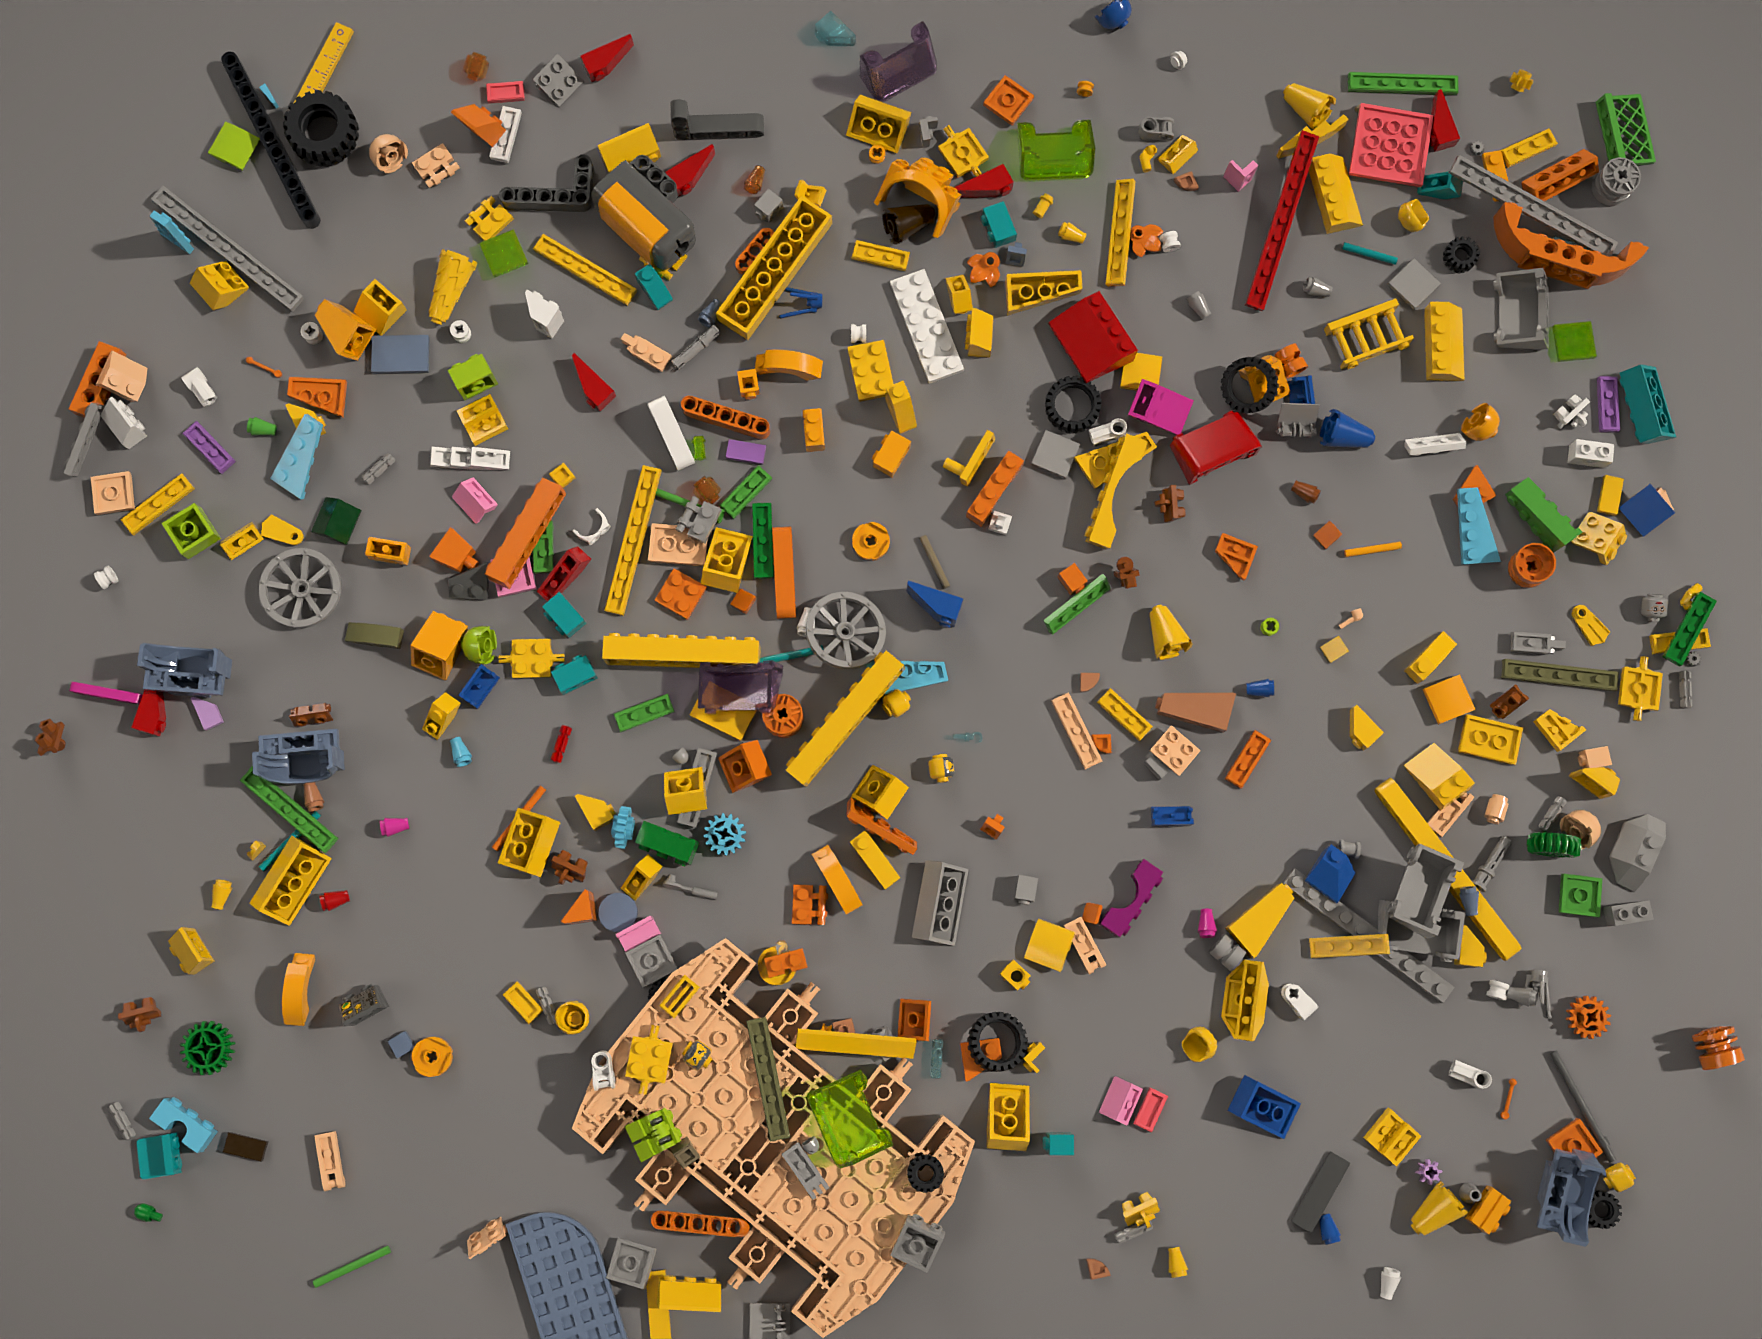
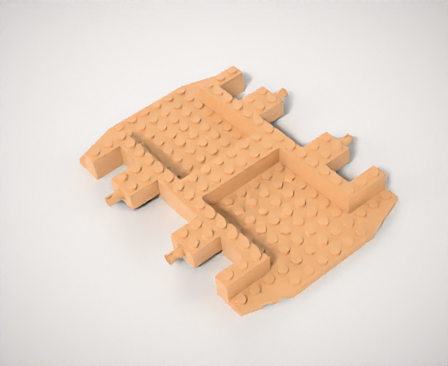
[572,938,975,1338]

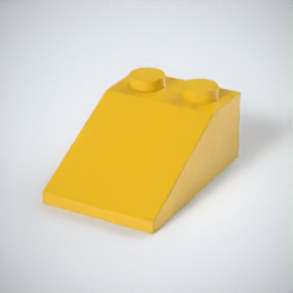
[701,527,753,593]
[1403,743,1475,811]
[987,1083,1030,1151]

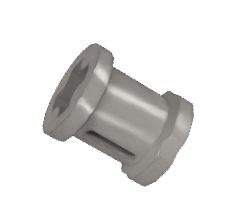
[1337,839,1361,859]

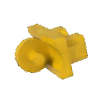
[1122,1192,1160,1229]

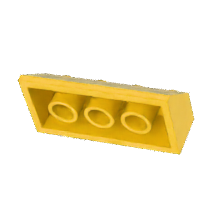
[1309,154,1363,234]
[1424,302,1464,381]
[249,836,332,926]

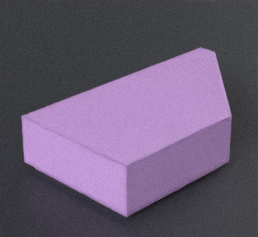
[191,697,224,731]

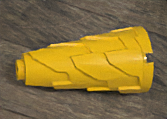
[429,249,477,325]

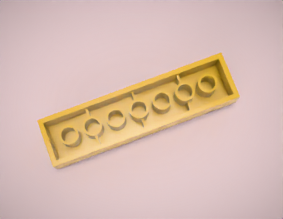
[716,195,832,340]
[602,633,761,670]
[786,650,905,787]

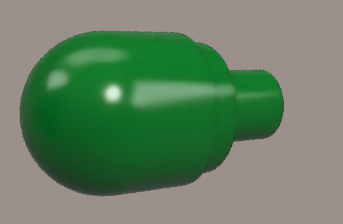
[134,1203,163,1222]

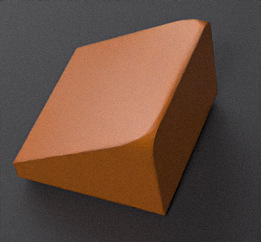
[1313,521,1342,549]
[730,588,756,614]
[1082,903,1103,925]

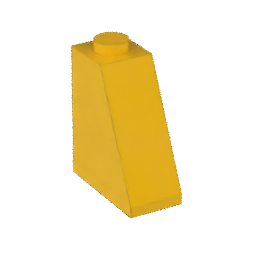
[885,381,917,434]

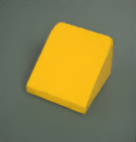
[1320,636,1349,663]

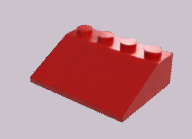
[1048,291,1138,383]

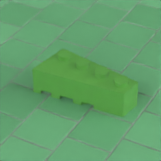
[1505,477,1582,553]

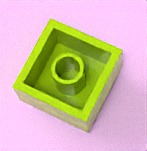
[448,354,498,401]
[161,503,221,559]

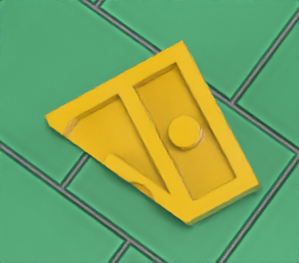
[1533,709,1586,752]

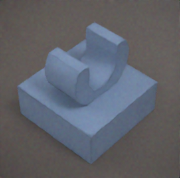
[1005,242,1027,267]

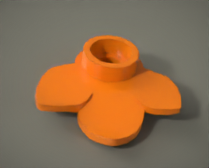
[1130,224,1163,258]
[967,252,1000,287]

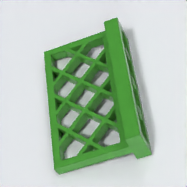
[1596,93,1656,165]

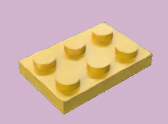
[847,340,893,402]

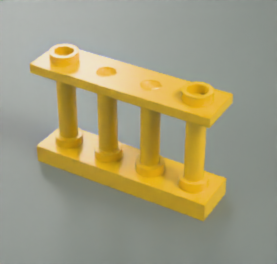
[1324,298,1414,370]

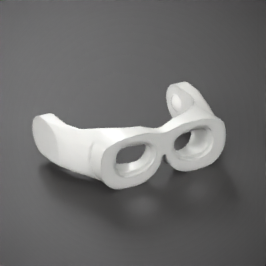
[573,508,611,545]

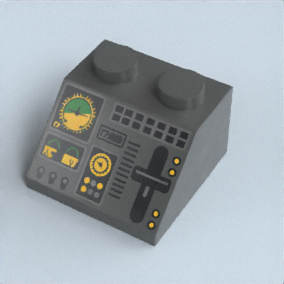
[339,984,389,1026]

